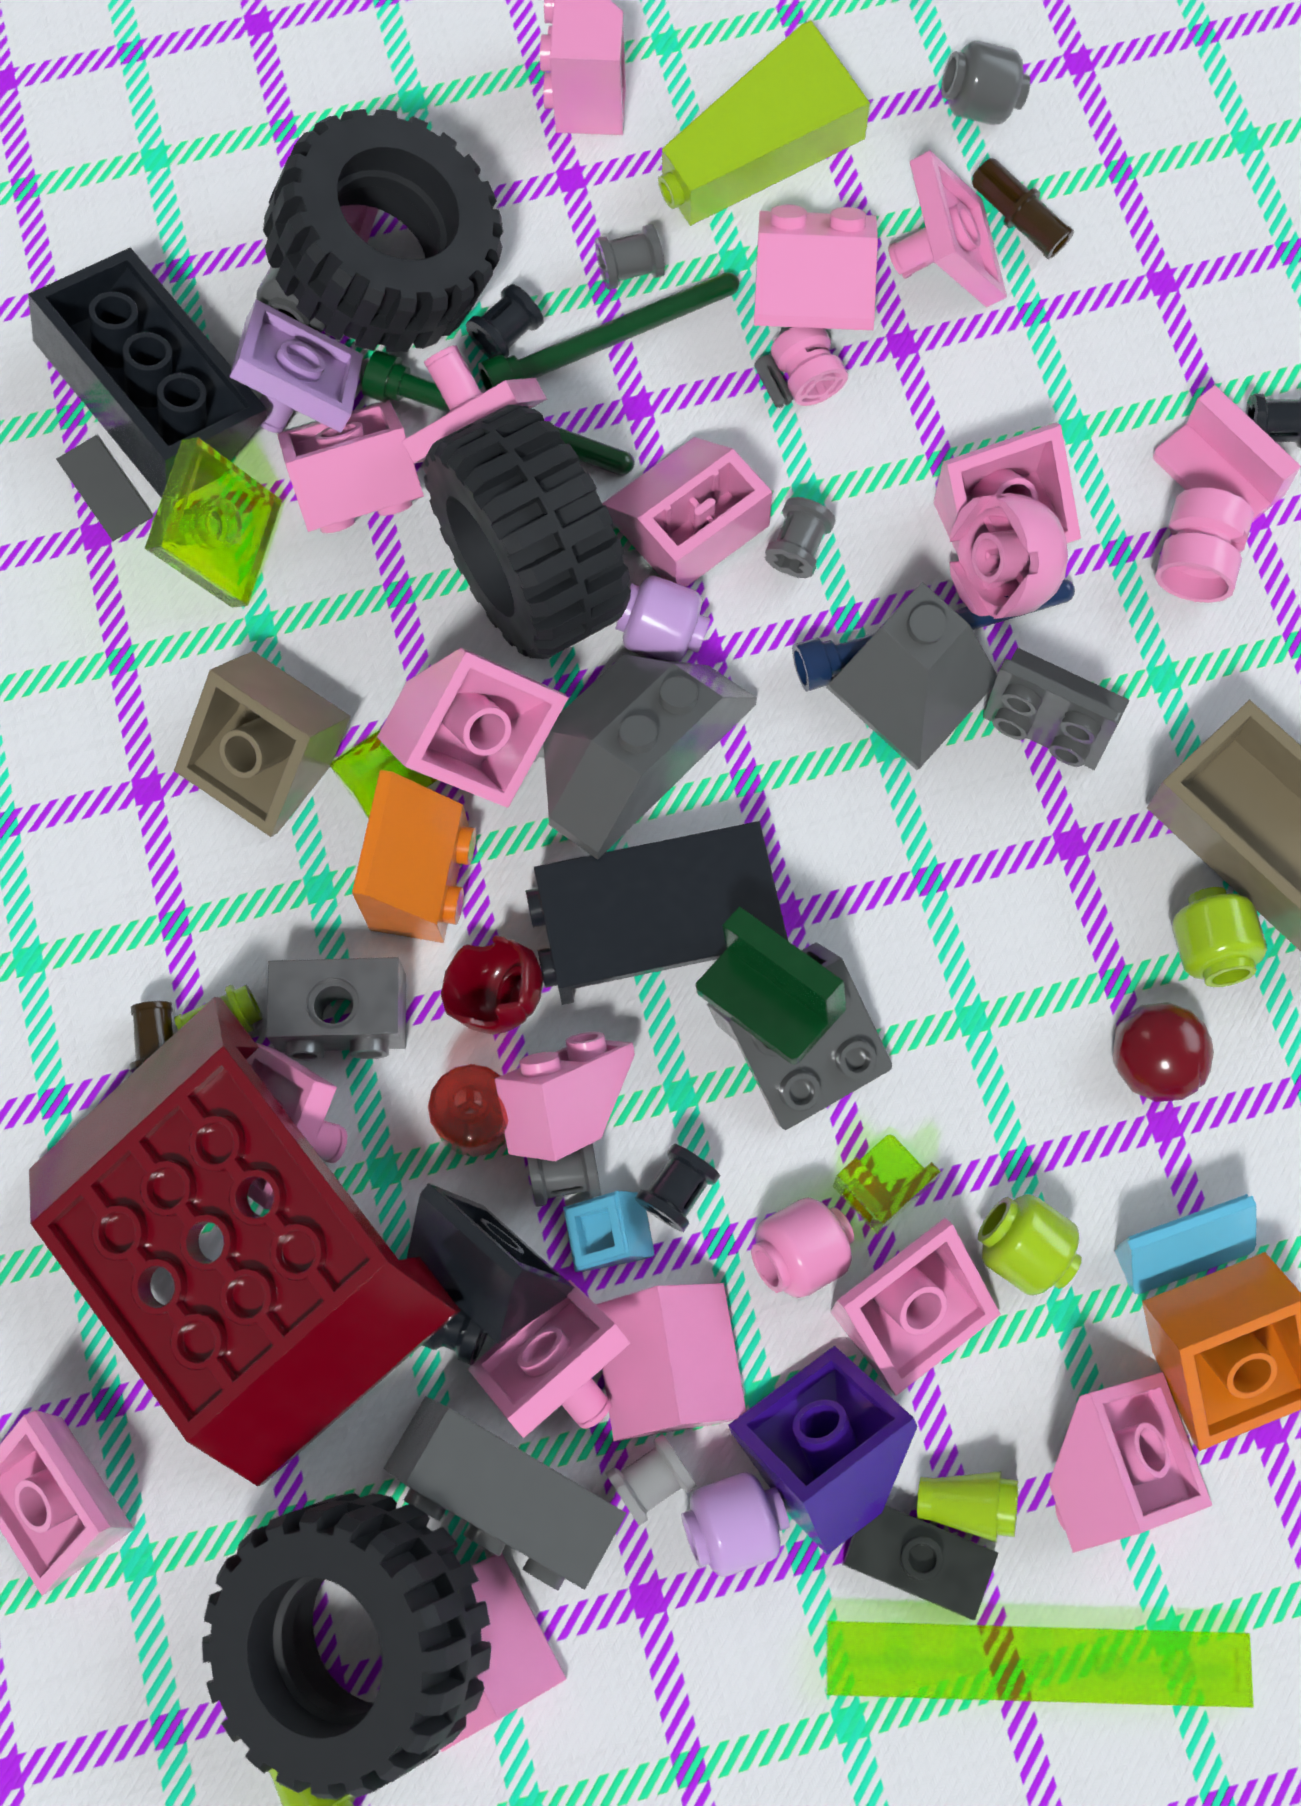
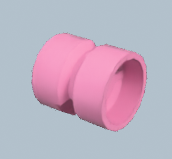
[1155,487,1254,603]

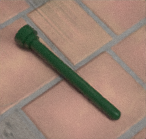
[478,272,739,391]
[362,350,634,475]

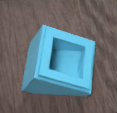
[563,1191,654,1272]

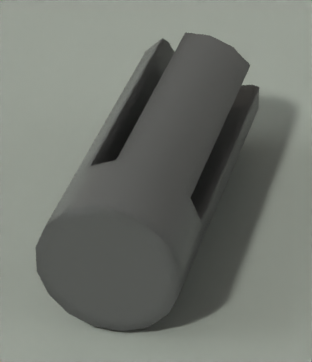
[754,355,793,408]

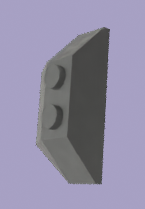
[543,655,757,860]

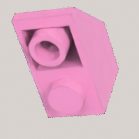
[495,1032,635,1161]

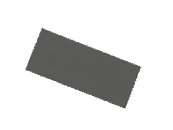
[56,435,154,541]

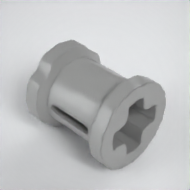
[605,1434,697,1526]

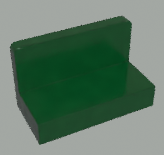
[695,906,846,1065]

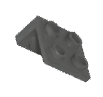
[983,647,1130,770]
[707,942,892,1130]

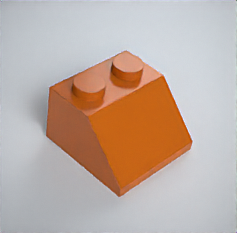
[352,770,476,943]
[1142,1252,1301,1451]

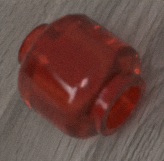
[428,1064,509,1157]

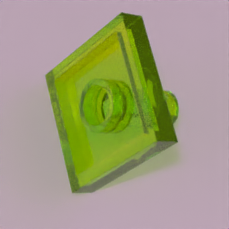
[144,437,282,607]

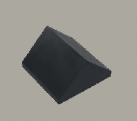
[407,1183,575,1344]

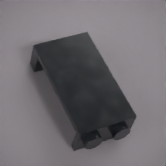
[525,821,788,1005]

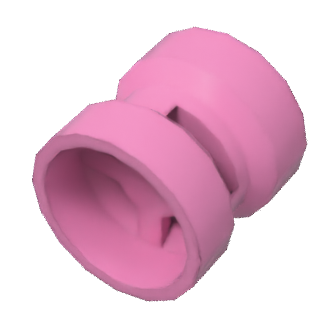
[771,327,848,406]

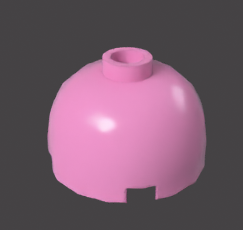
[949,493,1068,619]

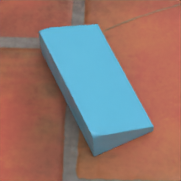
[1114,1194,1257,1294]

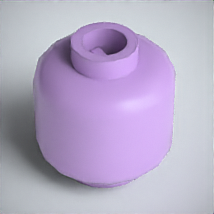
[615,576,710,662]
[681,1472,790,1577]

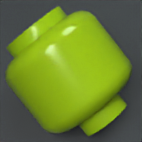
[1172,887,1267,987]
[978,1194,1082,1296]

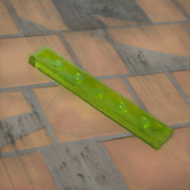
[826,1620,1254,1708]

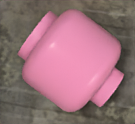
[751,1197,854,1298]

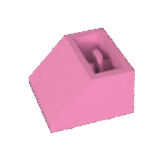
[540,0,626,135]
[602,437,772,587]

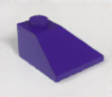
[728,1345,918,1555]

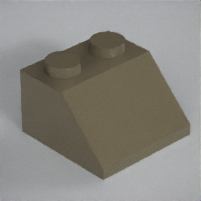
[174,651,351,837]

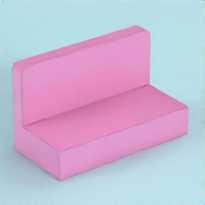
[1153,385,1301,522]

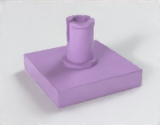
[230,300,363,433]

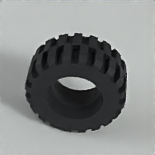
[263,109,503,353]
[423,405,631,659]
[202,1493,491,1800]

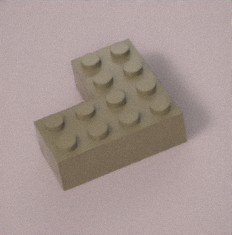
[1147,699,1301,951]

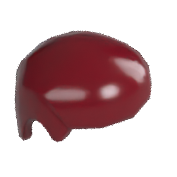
[441,935,543,1035]
[1113,1002,1214,1102]

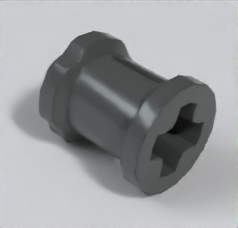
[595,224,665,290]
[765,497,836,578]
[527,1143,602,1207]

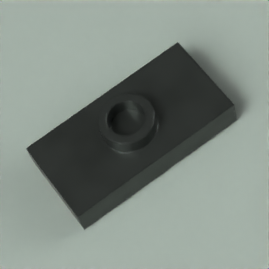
[842,1505,999,1621]

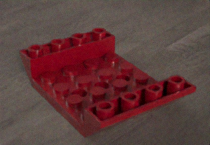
[29,997,461,1486]

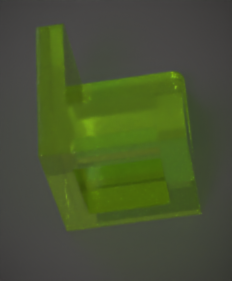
[832,1135,941,1235]

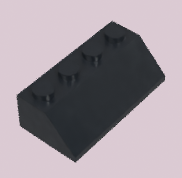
[28,247,267,504]

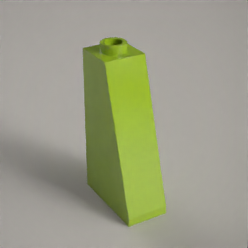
[658,20,870,226]

